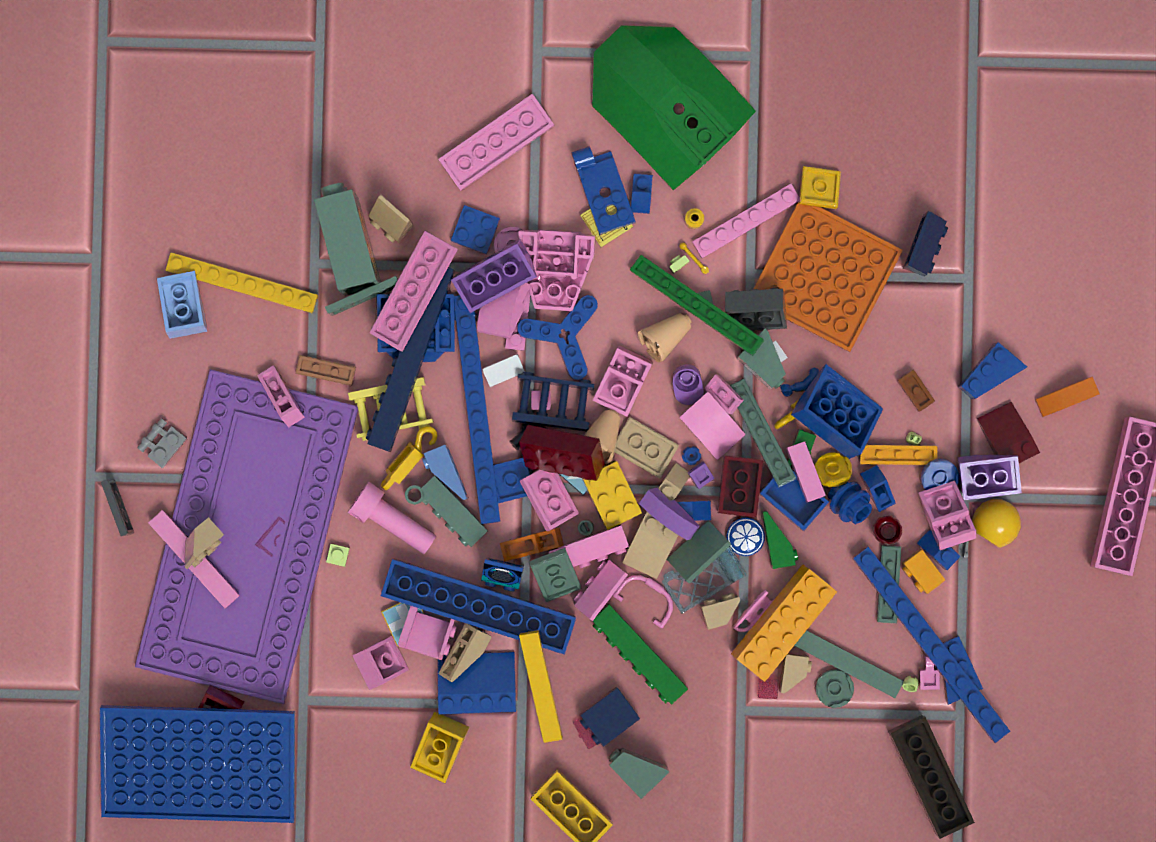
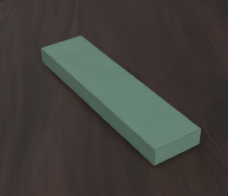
[877,545,901,623]

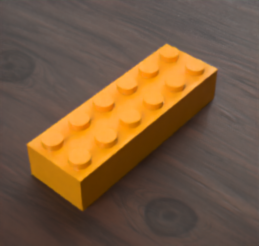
[731,564,837,682]

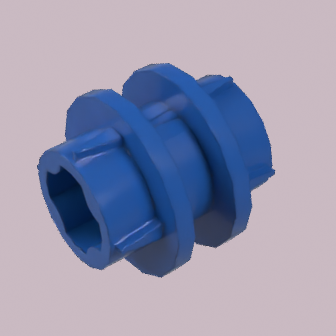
[828,482,872,525]

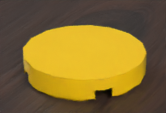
[814,452,852,487]

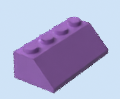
[451,239,537,313]

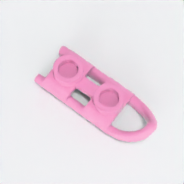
[733,590,773,632]

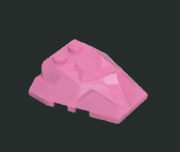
[518,229,595,311]

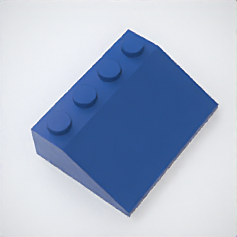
[791,364,883,459]
[438,652,516,714]

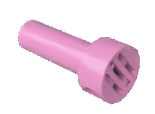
[347,481,436,555]

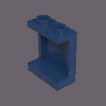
[579,687,640,747]

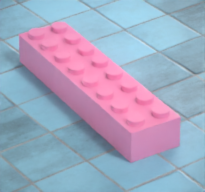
[1090,417,1156,576]

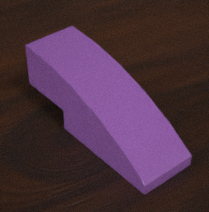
[639,488,700,540]

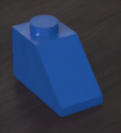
[860,465,896,512]
[677,501,711,521]
[917,529,961,570]

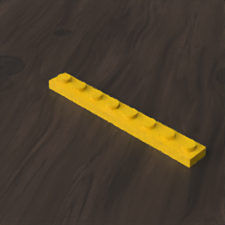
[165,253,318,313]

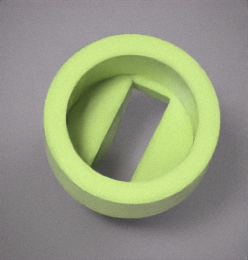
[902,675,919,692]

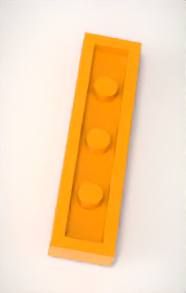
[860,445,937,465]

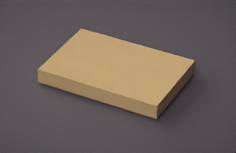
[614,417,679,478]

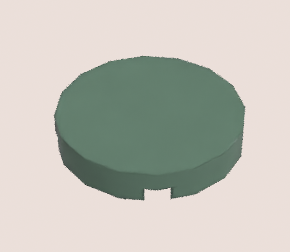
[815,669,854,708]

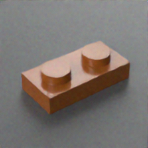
[897,370,935,412]

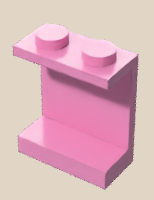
[398,606,457,660]

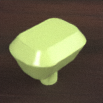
[906,432,922,446]

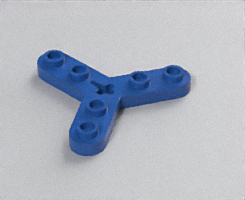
[517,295,598,380]

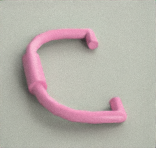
[613,575,673,628]

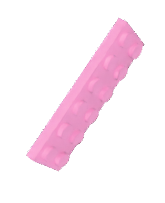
[438,94,554,191]
[370,231,458,352]

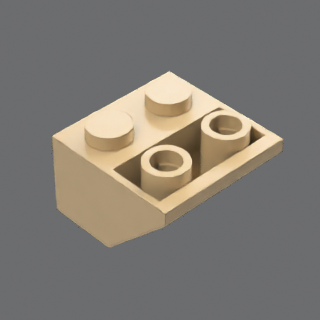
[184,517,224,569]
[700,593,740,630]

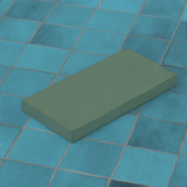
[325,276,398,316]

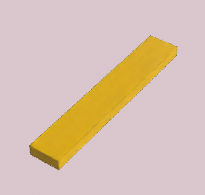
[519,630,563,743]

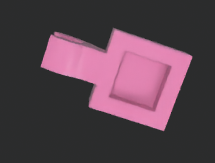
[919,655,940,690]

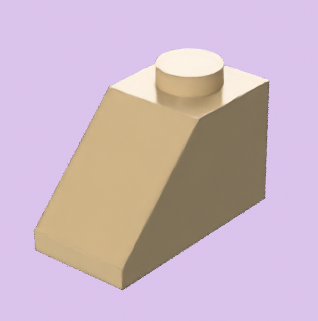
[658,463,690,501]
[780,654,812,693]

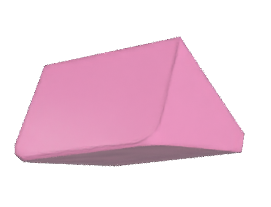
[531,391,551,410]

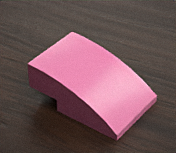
[477,282,530,339]
[593,346,653,417]
[679,392,746,460]
[918,481,976,550]

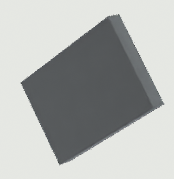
[101,480,134,536]

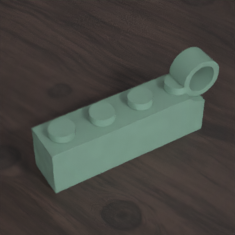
[405,476,488,547]

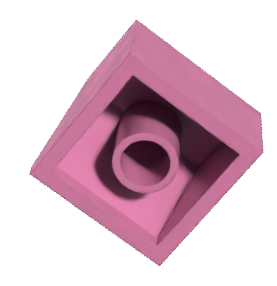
[353,636,409,690]

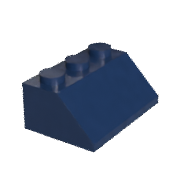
[903,211,948,277]

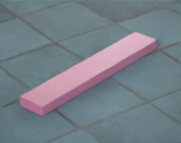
[148,510,240,609]

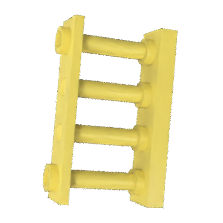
[348,377,434,441]

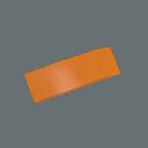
[1035,376,1100,417]
[500,527,564,562]

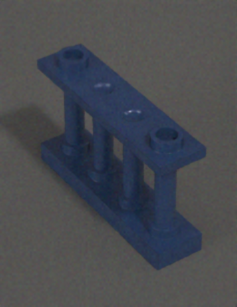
[512,372,594,432]

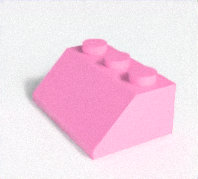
[574,560,628,621]

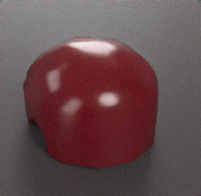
[873,516,902,545]

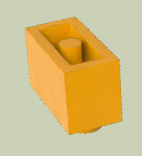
[902,549,945,594]

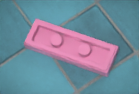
[786,442,826,503]

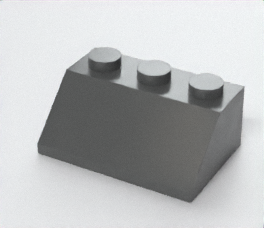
[725,288,787,331]

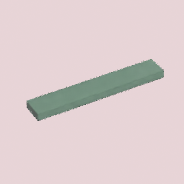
[730,379,796,487]
[794,630,904,698]

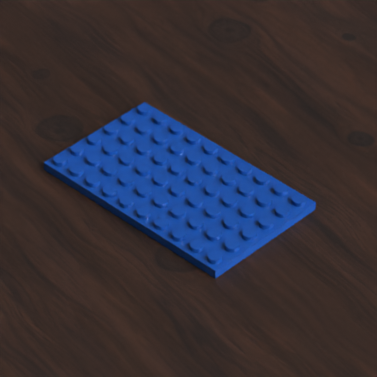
[100,705,295,823]

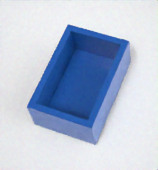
[760,470,829,531]

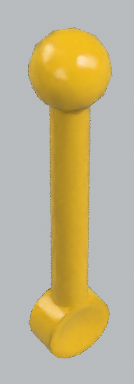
[679,242,709,274]

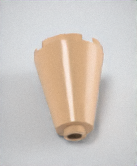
[637,313,692,363]
[583,409,621,464]

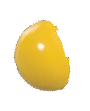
[972,499,1021,548]

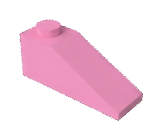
[257,365,305,428]

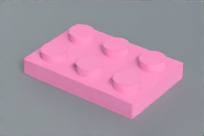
[520,470,579,532]

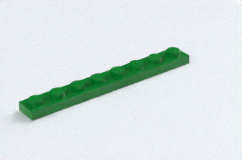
[630,255,764,356]

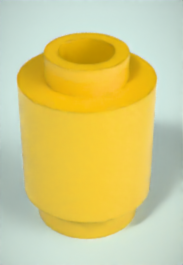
[684,208,704,229]

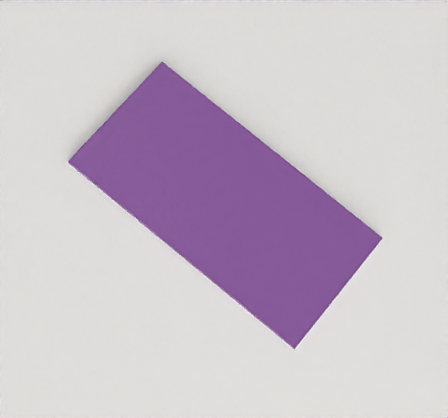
[135,369,358,704]

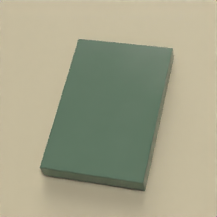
[666,520,731,583]
[529,548,582,602]

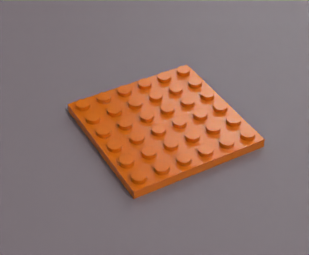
[753,201,903,352]

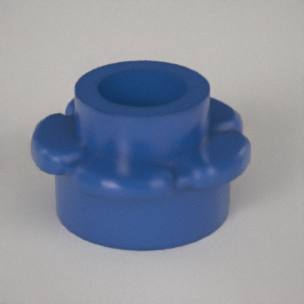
[682,446,701,465]

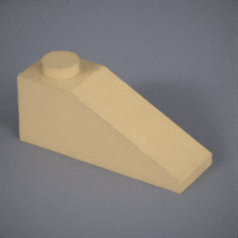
[438,623,492,682]

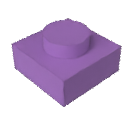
[687,462,714,489]

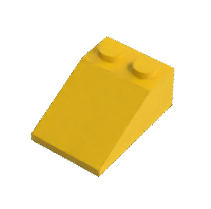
[410,712,469,783]

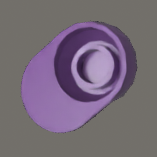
[673,364,704,405]

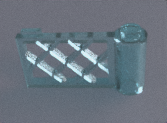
[662,546,747,614]

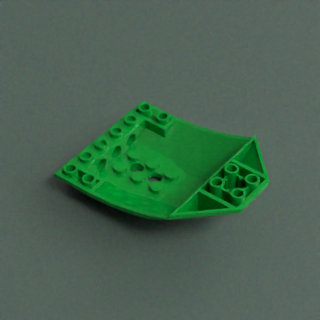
[592,25,756,190]

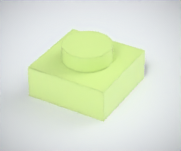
[669,255,689,274]
[326,544,350,567]

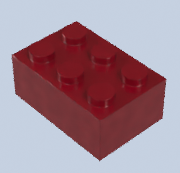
[717,456,763,518]

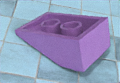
[957,455,1022,500]

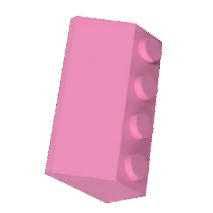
[549,525,629,568]

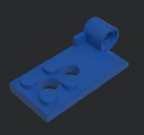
[571,146,636,235]

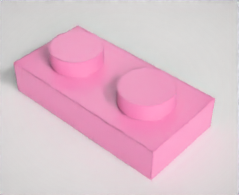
[704,374,744,414]

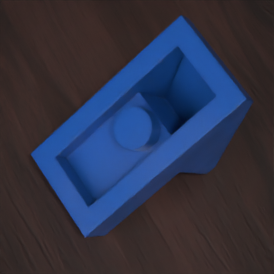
[631,174,653,214]

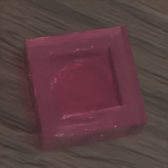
[758,678,778,699]

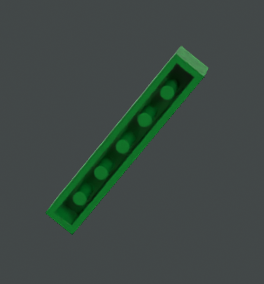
[592,604,688,705]

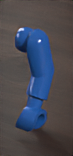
[780,367,819,397]

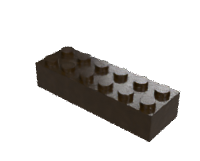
[888,715,975,839]

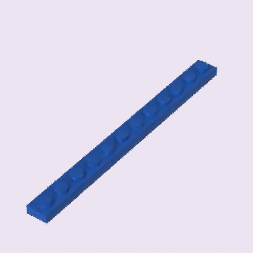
[454,295,500,524]
[852,547,1010,743]

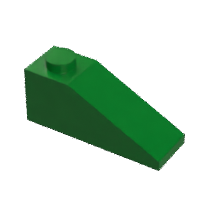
[762,511,798,569]

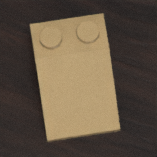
[369,195,413,243]
[622,511,678,579]

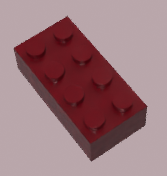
[519,425,605,481]

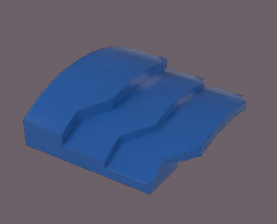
[376,294,455,362]

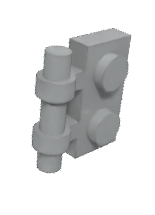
[137,418,187,468]

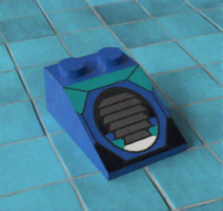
[481,558,524,592]

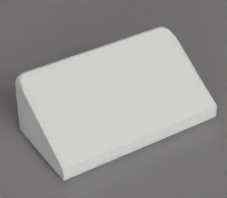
[482,354,525,387]

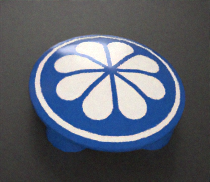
[727,518,765,556]

